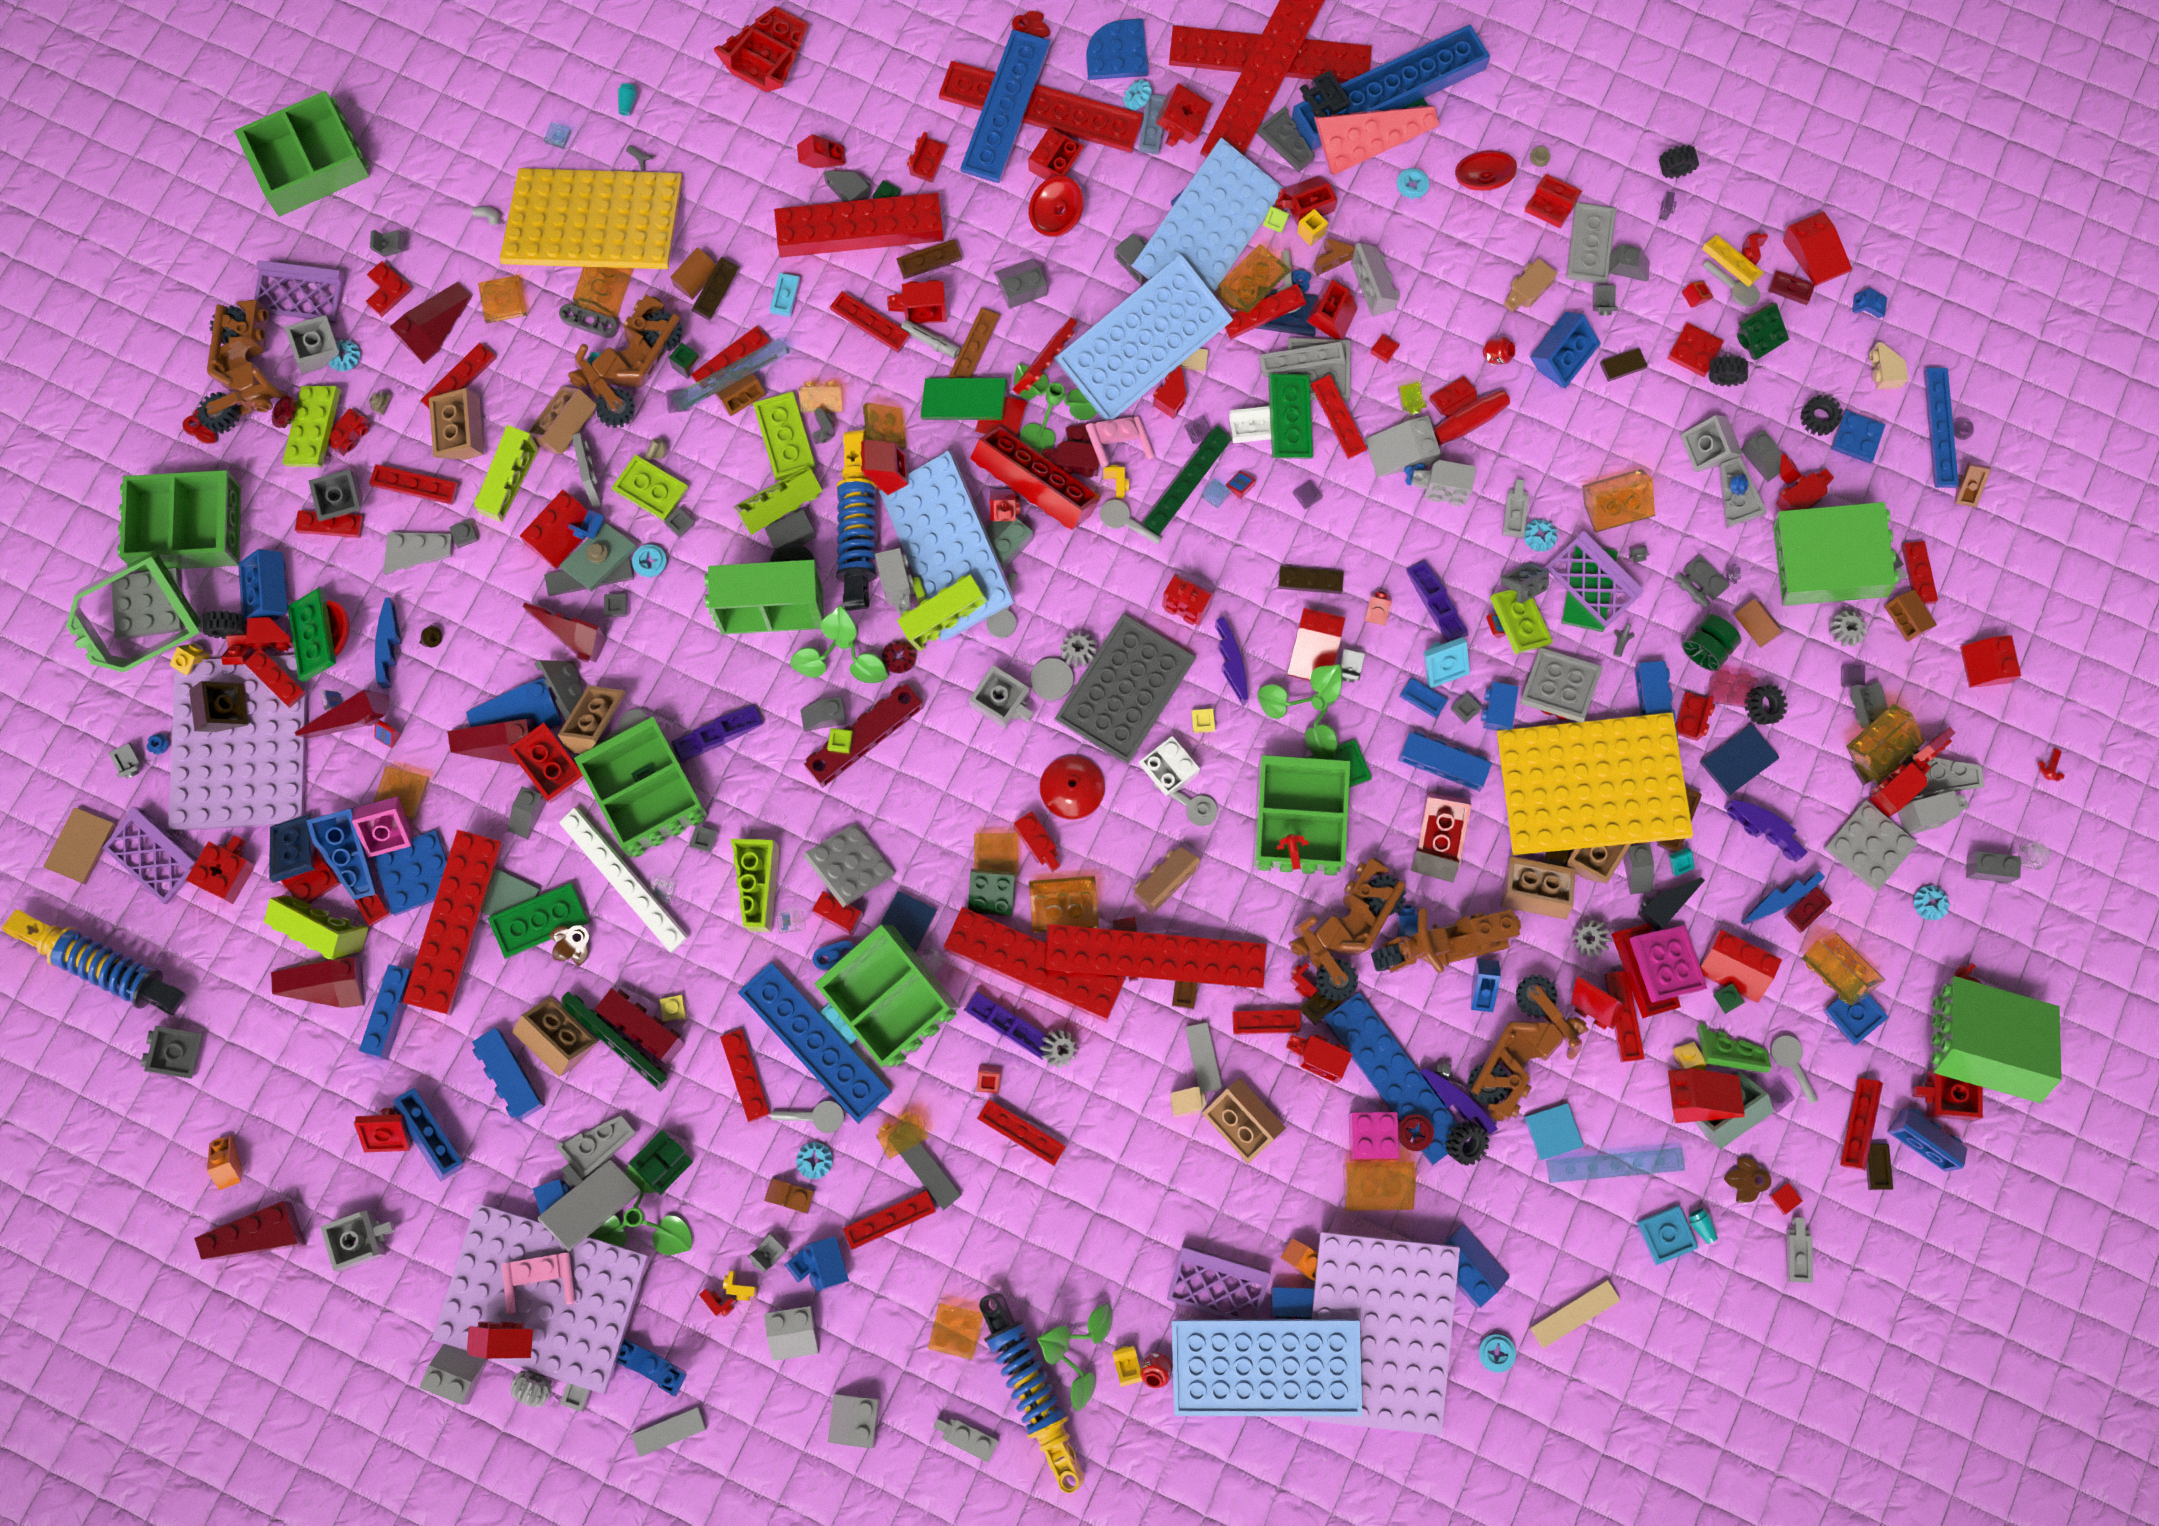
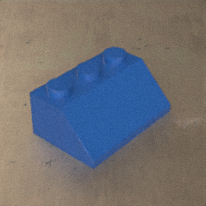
[1530,312,1601,388]
[238,549,288,624]
[1887,1108,1967,1172]
[1442,1225,1510,1308]

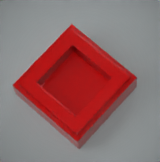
[1769,1182,1803,1215]

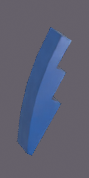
[375,597,402,689]
[1741,871,1825,925]

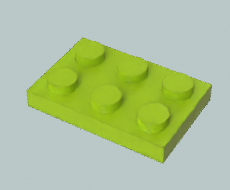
[611,455,689,522]
[1489,590,1553,655]

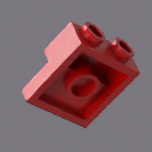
[281,847,340,904]

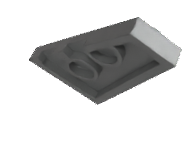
[1256,106,1314,172]
[534,660,583,721]

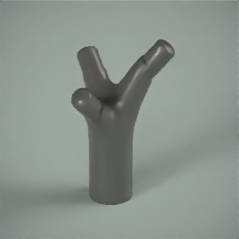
[626,145,653,171]
[1613,623,1635,657]

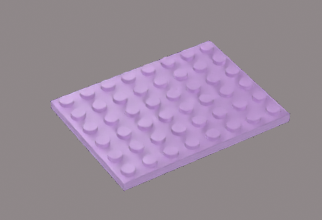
[168,655,308,831]
[432,1203,649,1394]
[1301,1231,1460,1435]

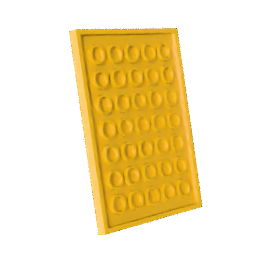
[500,168,682,269]
[1497,713,1693,855]

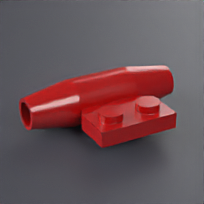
[1429,376,1510,445]

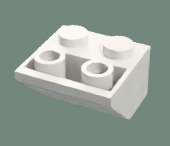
[1138,736,1200,796]

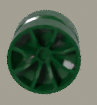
[1682,614,1742,671]

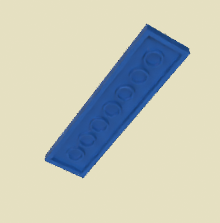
[960,29,1051,183]
[738,962,892,1125]
[1323,992,1469,1166]

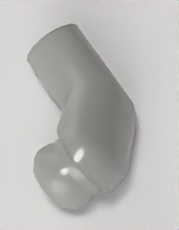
[472,206,500,225]

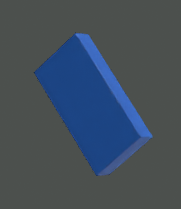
[1399,677,1448,719]

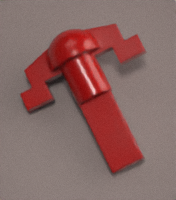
[1275,189,1294,211]
[2037,748,2065,782]
[1277,834,1308,870]

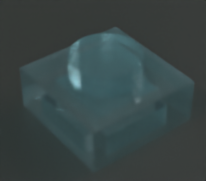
[544,122,572,149]
[1201,479,1231,509]

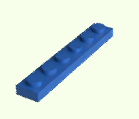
[1924,368,1959,488]

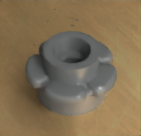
[1629,547,1650,563]
[1435,1060,1452,1081]

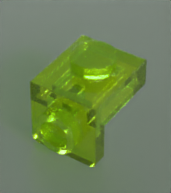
[1397,382,1427,415]

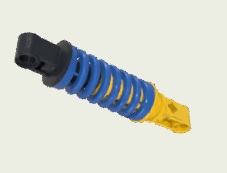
[836,429,877,611]
[1,909,187,1016]
[979,1292,1085,1493]

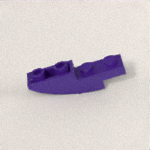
[1724,800,1808,862]

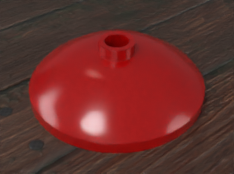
[1455,151,1517,191]
[1029,176,1084,237]
[326,601,350,657]
[1040,755,1105,820]

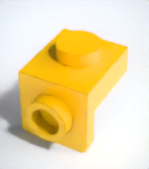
[1103,465,1129,499]
[170,643,210,675]
[1673,1042,1706,1070]
[723,1270,758,1301]
[1112,1346,1142,1387]

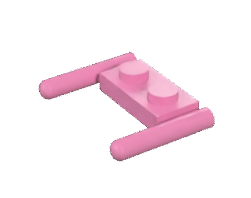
[1085,416,1154,467]
[501,1252,575,1315]

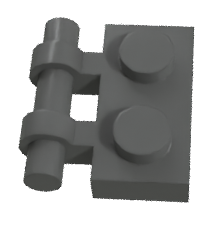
[1674,555,1730,609]

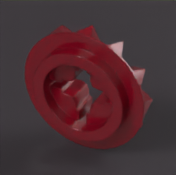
[272,396,297,429]
[882,639,916,674]
[1398,1115,1434,1151]

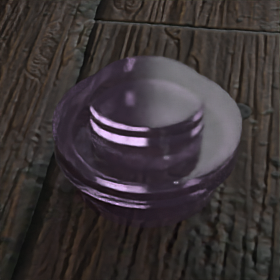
[1953,419,1974,440]
[1726,563,1741,584]

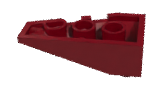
[294,689,390,738]
[447,718,535,765]
[271,957,364,1008]

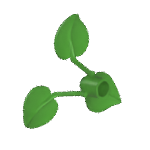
[1014,363,1097,454]
[790,605,889,683]
[1257,664,1342,760]
[588,1165,692,1255]
[1037,1302,1112,1412]

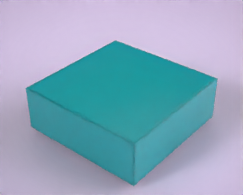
[1668,847,1695,877]

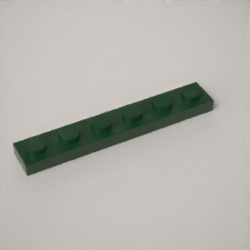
[1141,425,1232,535]
[561,991,668,1092]

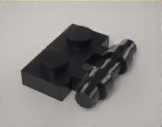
[1300,70,1351,117]

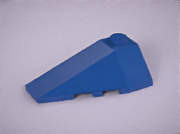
[466,678,562,728]
[306,807,376,900]

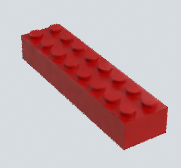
[774,193,944,258]
[402,829,504,1016]
[943,907,1125,1023]

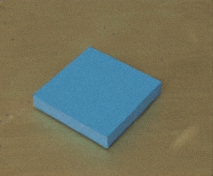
[1524,1103,1584,1161]
[1636,1205,1699,1266]

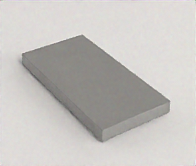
[1566,202,1616,285]
[538,1160,640,1252]

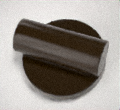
[419,625,442,648]

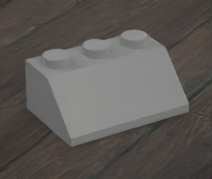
[1351,243,1399,317]

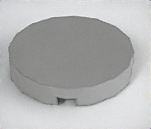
[1030,658,1073,701]

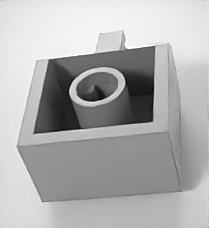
[1411,460,1476,506]
[875,548,915,615]
[969,665,1034,730]
[1897,790,1969,835]
[320,1210,396,1272]

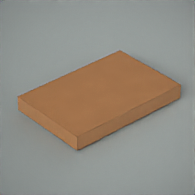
[43,807,116,885]

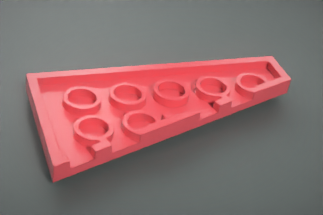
[1314,105,1439,175]

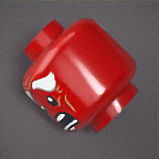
[1483,337,1515,365]
[1140,1352,1173,1388]

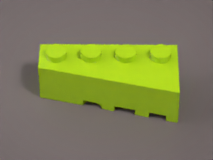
[474,425,539,523]
[733,466,822,535]
[897,574,988,652]
[730,839,780,932]
[263,895,368,960]

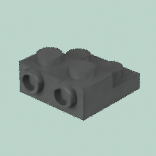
[140,1026,202,1079]

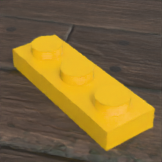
[1702,235,1764,287]

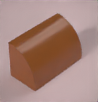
[670,247,716,300]
[713,369,766,417]
[1884,589,1937,642]
[1734,598,1785,648]

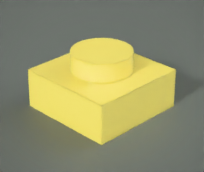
[1191,709,1215,733]
[660,995,687,1022]

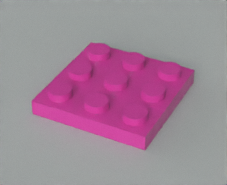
[1630,925,1708,1003]

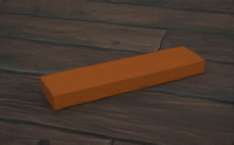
[948,307,1000,378]

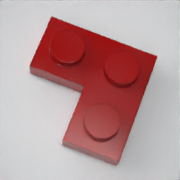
[366,261,412,318]

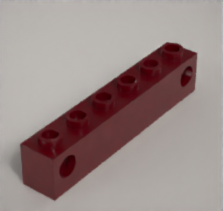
[804,683,924,788]

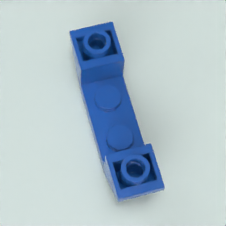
[617,1338,687,1397]

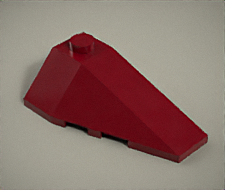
[390,282,472,364]
[522,603,607,662]

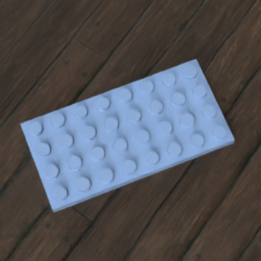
[1131,138,1284,294]
[1054,255,1233,421]
[879,450,1016,641]
[1172,1319,1362,1416]

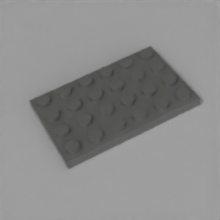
[1054,614,1196,765]

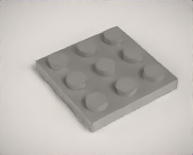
[1287,338,1350,401]
[111,568,183,640]
[1520,648,1603,723]
[1824,800,1918,892]
[803,824,895,907]

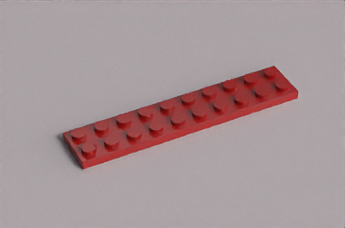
[1200,0,1325,157]
[1169,25,1372,83]
[939,61,1144,153]
[1044,924,1266,988]

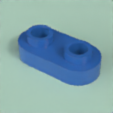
[812,941,855,971]

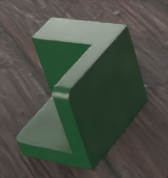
[668,342,699,379]

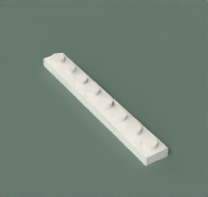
[559,808,689,953]

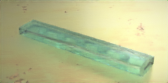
[671,339,790,411]
[1546,1148,1685,1183]

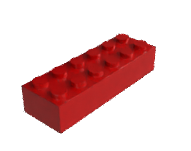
[970,426,1101,530]

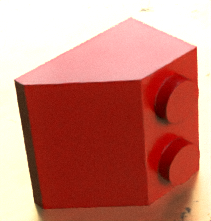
[1960,635,2021,688]

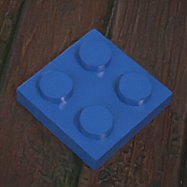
[1831,410,1886,464]
[1823,983,1889,1046]

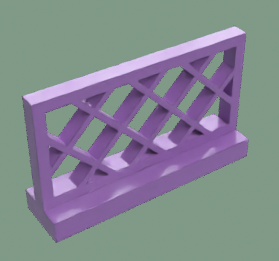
[254,260,346,323]
[1545,531,1645,628]
[102,806,198,904]
[1167,1245,1271,1319]

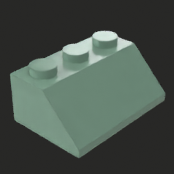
[985,518,1033,571]
[1695,1071,1774,1150]

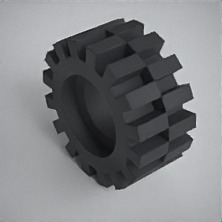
[1659,145,1699,179]
[1709,355,1748,387]
[1800,395,1843,436]
[202,611,245,639]
[1745,685,1788,725]
[1445,1121,1489,1166]

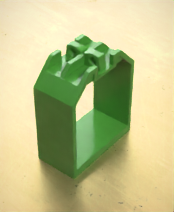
[66,550,203,672]

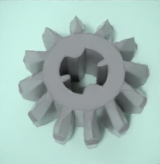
[1829,611,1868,647]
[1060,631,1097,668]
[1573,920,1612,958]
[1039,1029,1079,1068]
[510,1370,552,1408]

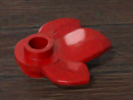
[1011,10,1051,38]
[182,406,219,444]

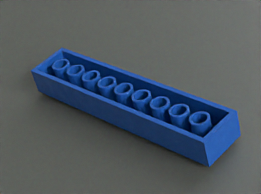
[1291,24,1490,151]

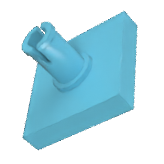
[1423,637,1470,688]

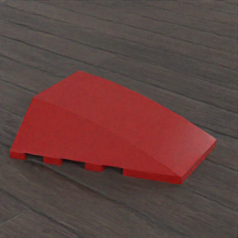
[714,6,809,92]

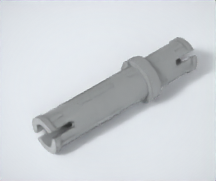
[901,319,960,360]

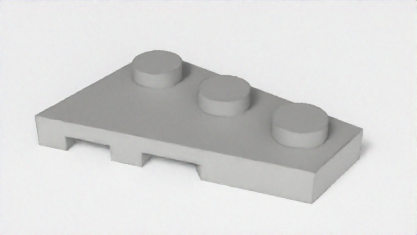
[572,433,601,509]
[1719,457,1767,529]
[383,532,453,575]
[1912,753,1984,796]
[554,1116,637,1180]

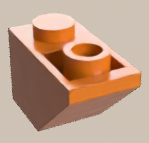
[207,1135,242,1191]
[1280,1238,1318,1282]

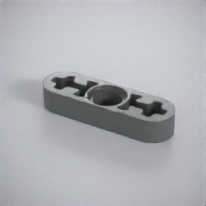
[559,304,618,338]

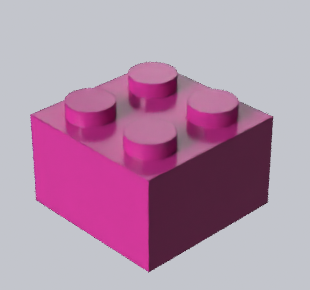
[352,796,413,858]
[1348,1112,1399,1161]

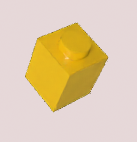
[1297,209,1328,247]

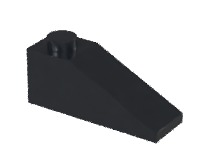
[1637,877,1705,931]

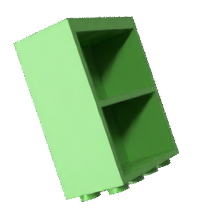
[234,90,370,217]
[117,470,242,572]
[1773,502,1898,606]
[705,560,824,635]
[574,717,708,858]
[1253,755,1350,876]
[814,924,960,1068]
[1931,976,2062,1104]

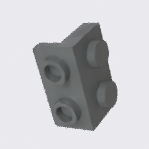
[1850,683,1892,730]

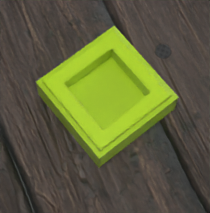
[1263,206,1290,233]
[912,577,926,604]
[827,728,853,753]

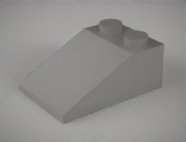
[1365,416,1441,478]

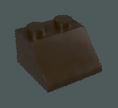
[189,681,248,732]

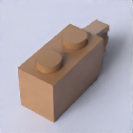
[1504,258,1558,313]

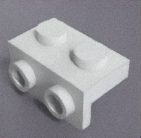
[1229,406,1271,443]

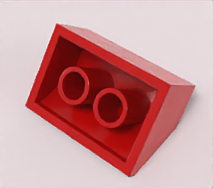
[519,489,588,570]
[1700,929,1782,1003]

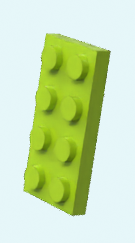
[282,386,341,468]
[753,392,816,481]

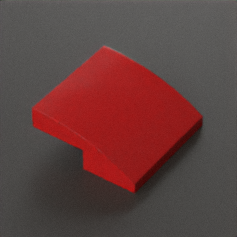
[1524,174,1582,229]
[975,396,1028,438]

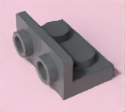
[1501,563,1549,603]

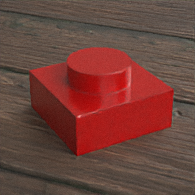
[1370,334,1400,364]

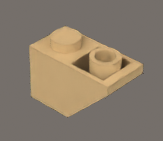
[1869,342,1908,389]
[1170,1087,1206,1118]

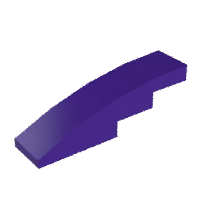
[1406,560,1468,642]
[1215,616,1248,706]
[671,705,763,762]
[963,992,1049,1060]
[1420,1068,1498,1135]

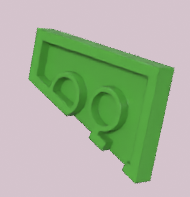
[1696,1023,1772,1073]

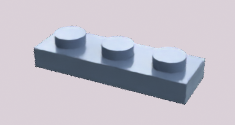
[1139,94,1166,155]

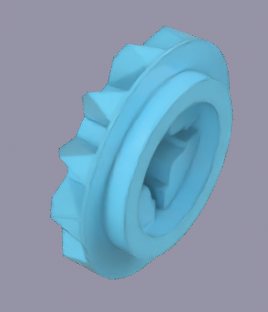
[1122,79,1152,110]
[1396,168,1429,200]
[328,339,360,371]
[1523,519,1558,552]
[632,545,667,578]
[1913,885,1950,920]
[796,1142,833,1179]
[1478,1334,1516,1373]

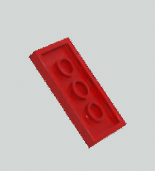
[1012,317,1078,395]
[1611,923,1681,1019]

